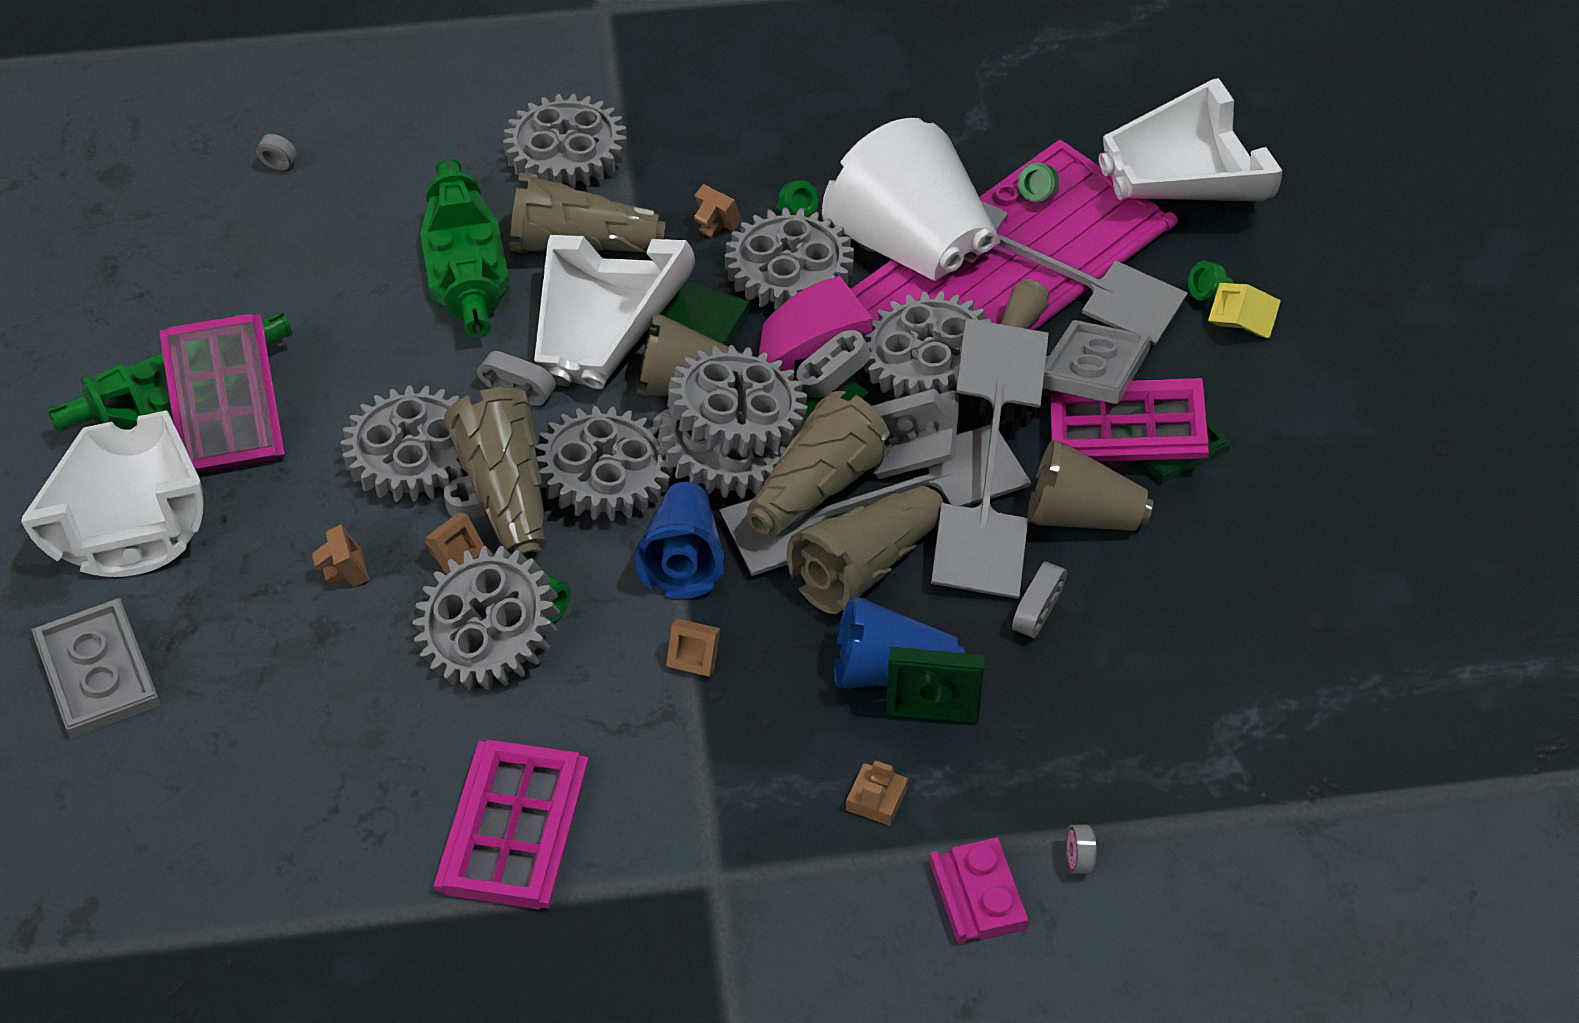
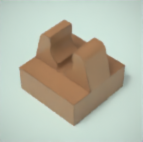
[694,184,742,238]
[425,512,484,574]
[312,525,369,588]
[666,619,720,677]
[846,760,908,826]

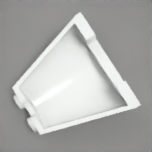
[1099,78,1282,202]
[822,118,1000,281]
[534,235,695,389]
[21,410,204,577]

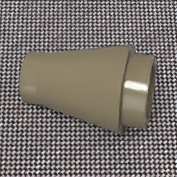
[1000,279,1049,329]

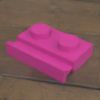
[930,837,1028,946]

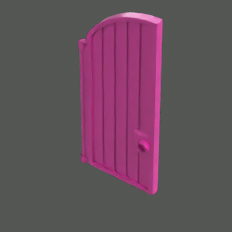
[851,140,1178,330]

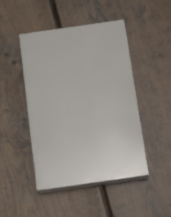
[1043,320,1151,404]
[31,598,161,740]

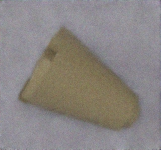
[636,313,743,396]
[1027,440,1153,531]

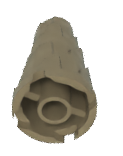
[510,172,666,254]
[444,387,547,560]
[747,391,892,536]
[786,486,944,614]

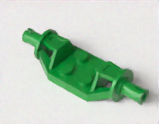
[420,157,510,338]
[47,311,293,434]

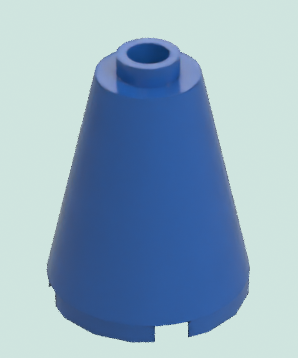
[635,482,725,599]
[834,596,965,689]

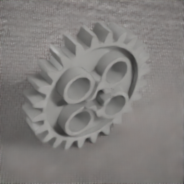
[503,94,627,189]
[725,208,854,311]
[862,291,992,399]
[667,345,807,457]
[341,385,464,502]
[535,406,673,521]
[658,407,795,498]
[413,546,560,690]

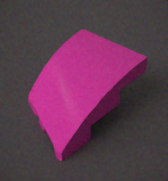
[759,276,873,371]

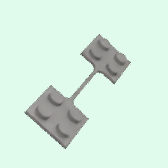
[964,201,1187,346]
[931,318,1049,599]
[719,424,1031,576]

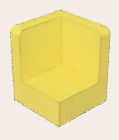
[1208,283,1281,338]

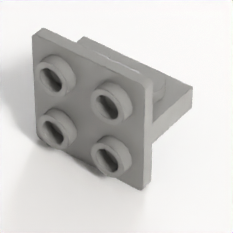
[872,388,959,479]

